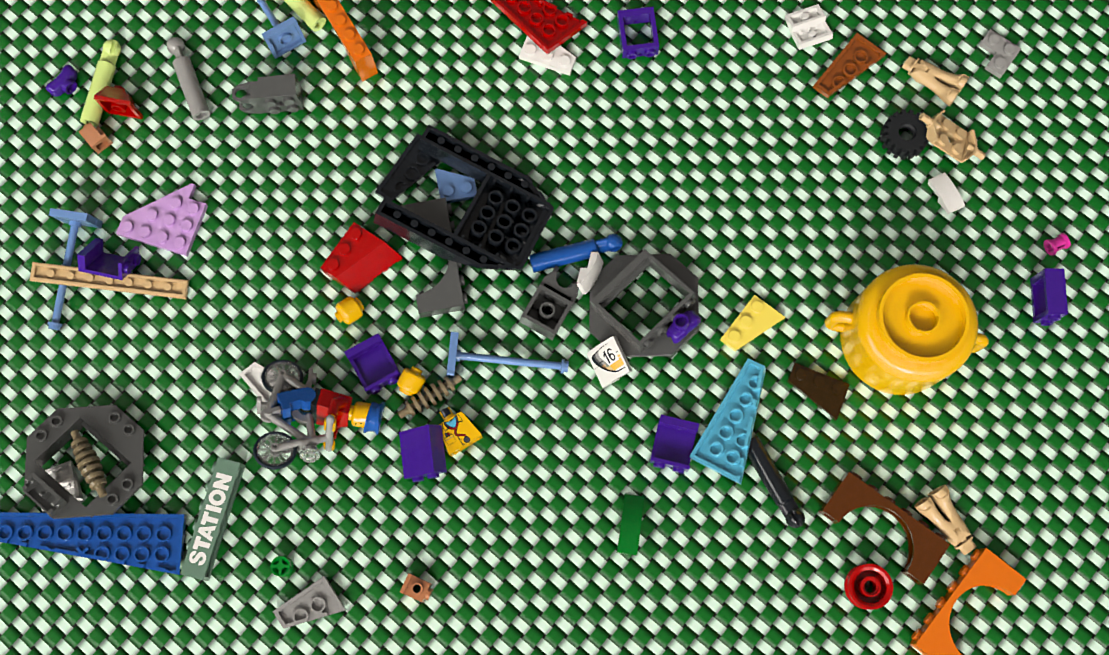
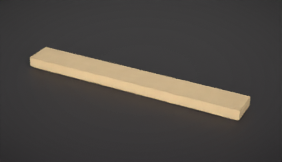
[29,262,189,300]

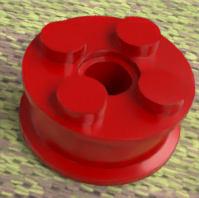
[844,564,893,610]

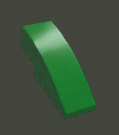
[616,494,644,556]

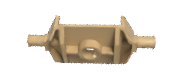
[919,110,986,163]

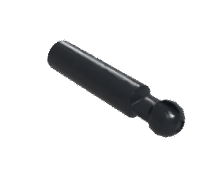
[748,435,805,528]

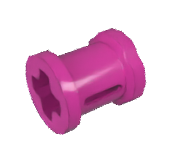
[1043,233,1071,256]

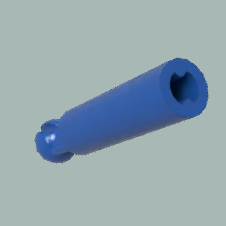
[529,234,623,273]

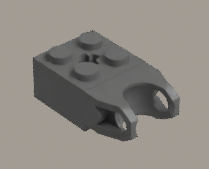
[232,74,304,114]
[519,266,579,341]

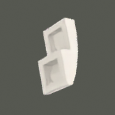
[928,172,965,214]
[577,252,604,294]

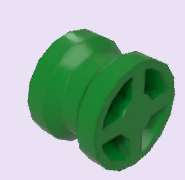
[270,556,294,577]

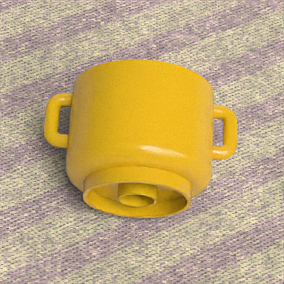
[825,264,989,395]

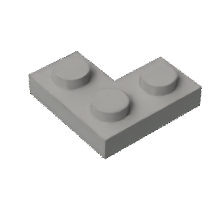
[979,29,1021,79]

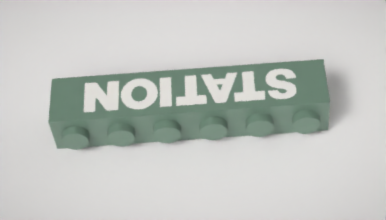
[180,457,246,581]

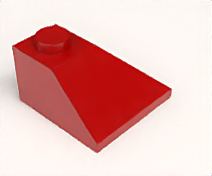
[94,85,143,119]

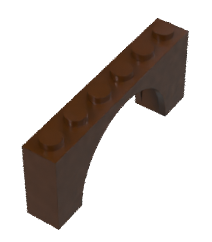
[819,472,950,584]

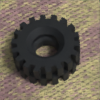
[880,110,929,160]

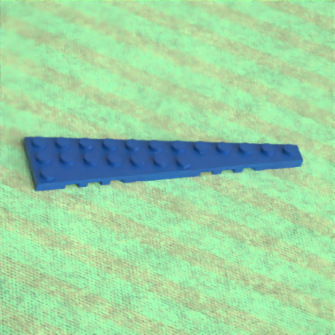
[0,512,187,575]

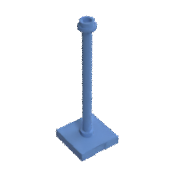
[257,0,307,59]
[47,208,103,331]
[446,332,569,378]

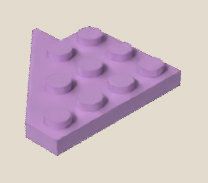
[116,183,208,257]

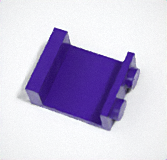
[77,238,141,280]
[649,414,699,474]

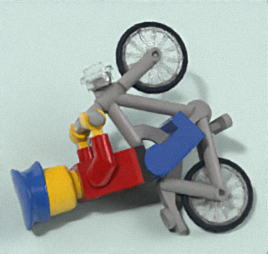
[253,360,385,470]

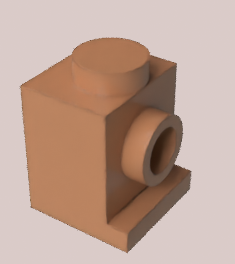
[78,123,113,154]
[400,573,433,603]

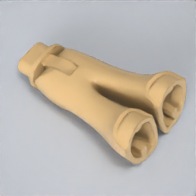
[902,56,969,107]
[914,485,977,555]

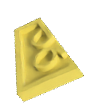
[720,295,785,352]

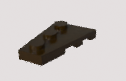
[787,363,850,421]

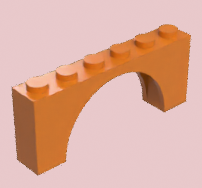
[312,0,378,82]
[910,548,1027,655]

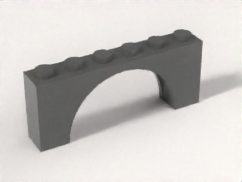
[401,198,468,318]

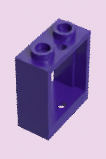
[617,7,659,59]
[1030,268,1068,326]

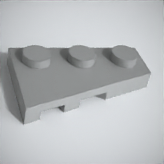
[273,576,347,629]

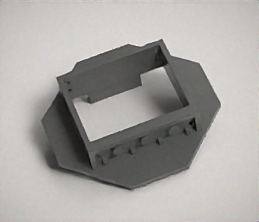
[589,249,699,358]
[22,405,145,519]

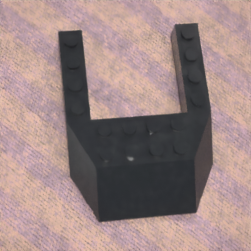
[374,125,554,271]

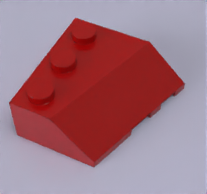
[320,222,403,294]

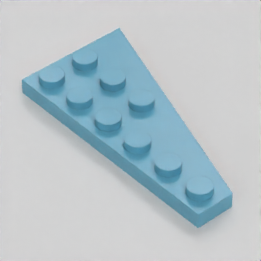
[689,359,766,485]

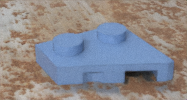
[435,169,477,204]

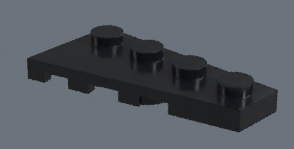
[375,133,441,202]

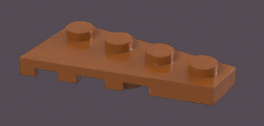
[813,33,887,98]

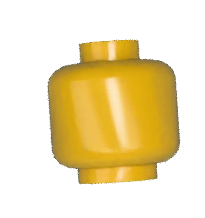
[334,296,364,325]
[397,366,426,396]

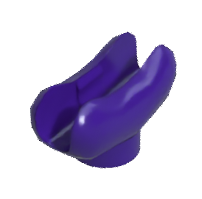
[46,65,78,97]
[666,310,701,344]

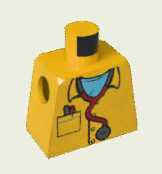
[439,407,483,457]

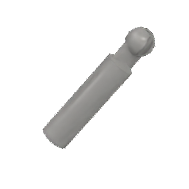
[167,37,211,121]

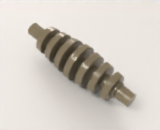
[397,374,462,419]
[70,430,107,498]

